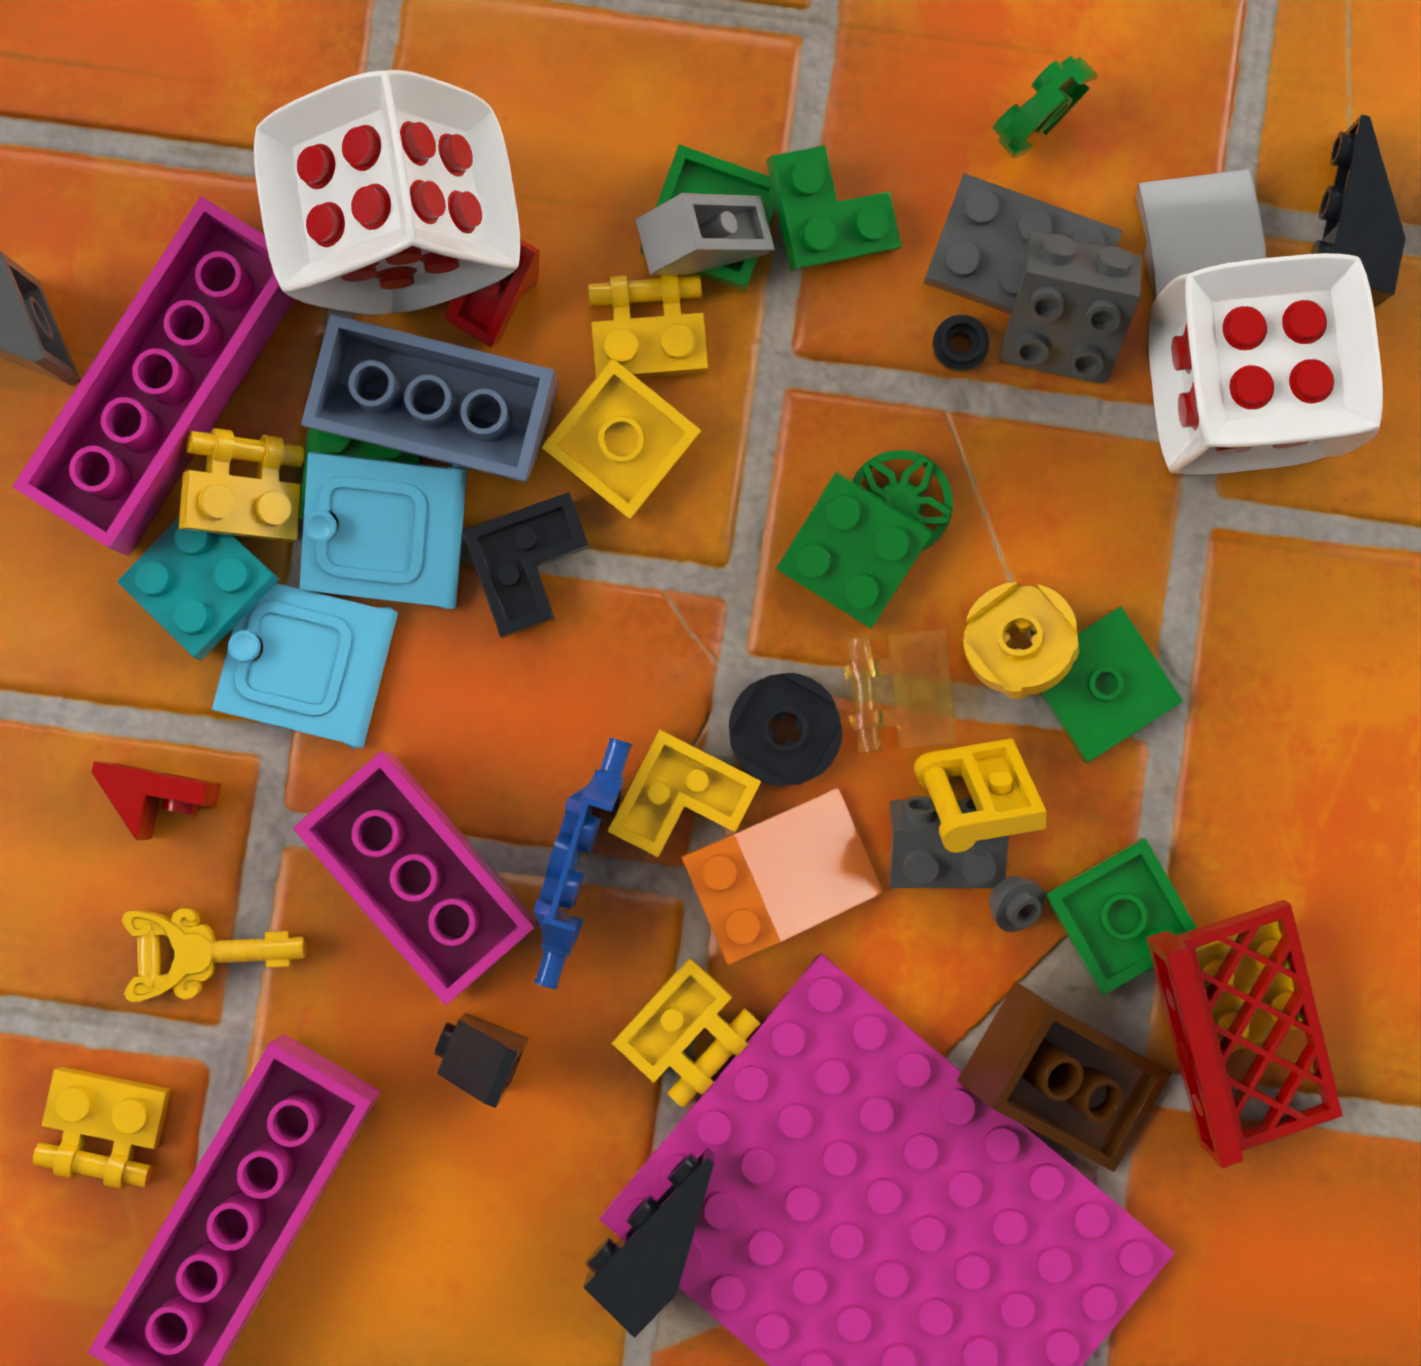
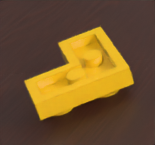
[607,729,761,857]

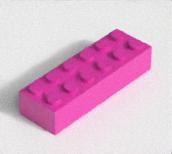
[12,196,295,556]
[88,1034,383,1366]

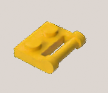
[913,738,1047,853]

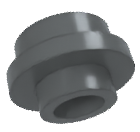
[989,876,1045,932]

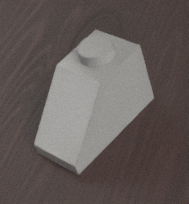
[635,193,775,274]

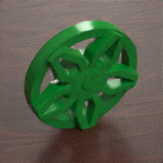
[852,450,953,551]

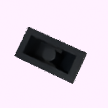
[434,1013,529,1108]

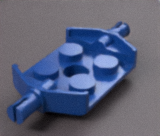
[533,737,632,989]

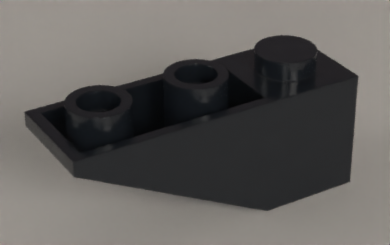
[1311,115,1406,307]
[583,1148,714,1338]

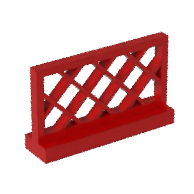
[1146,900,1343,1168]

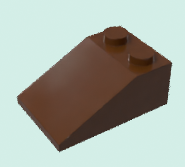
[957,981,1172,1172]

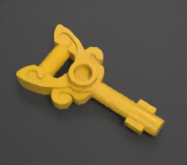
[122,907,307,1002]

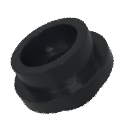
[932,315,989,372]

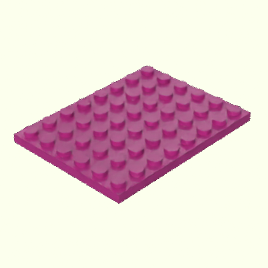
[599,952,1175,1366]

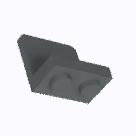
[1000,231,1142,383]

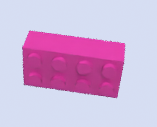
[292,751,539,1006]

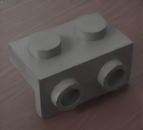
[889,796,1009,888]

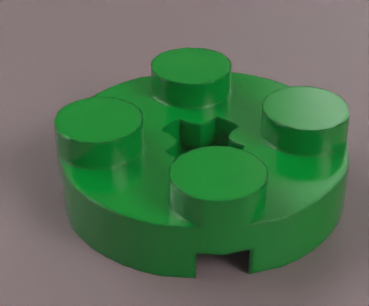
[992,56,1098,159]

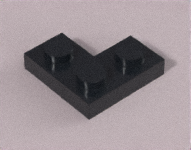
[462,492,590,639]

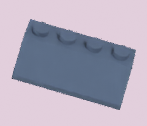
[301,314,559,483]

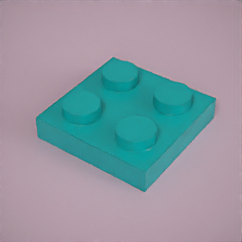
[117,516,279,661]

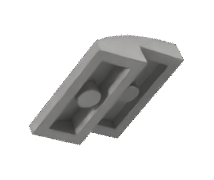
[1135,169,1266,300]

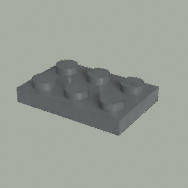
[923,173,1122,314]

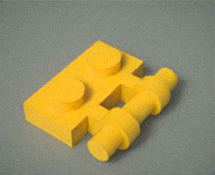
[588,274,708,378]
[179,428,304,542]
[611,957,761,1108]
[33,1066,172,1189]

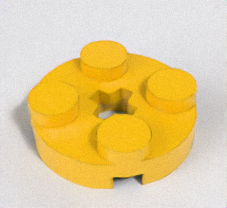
[963,582,1079,700]

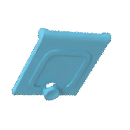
[299,451,468,609]
[212,583,398,749]

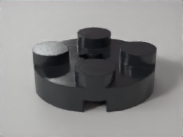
[729,673,842,786]

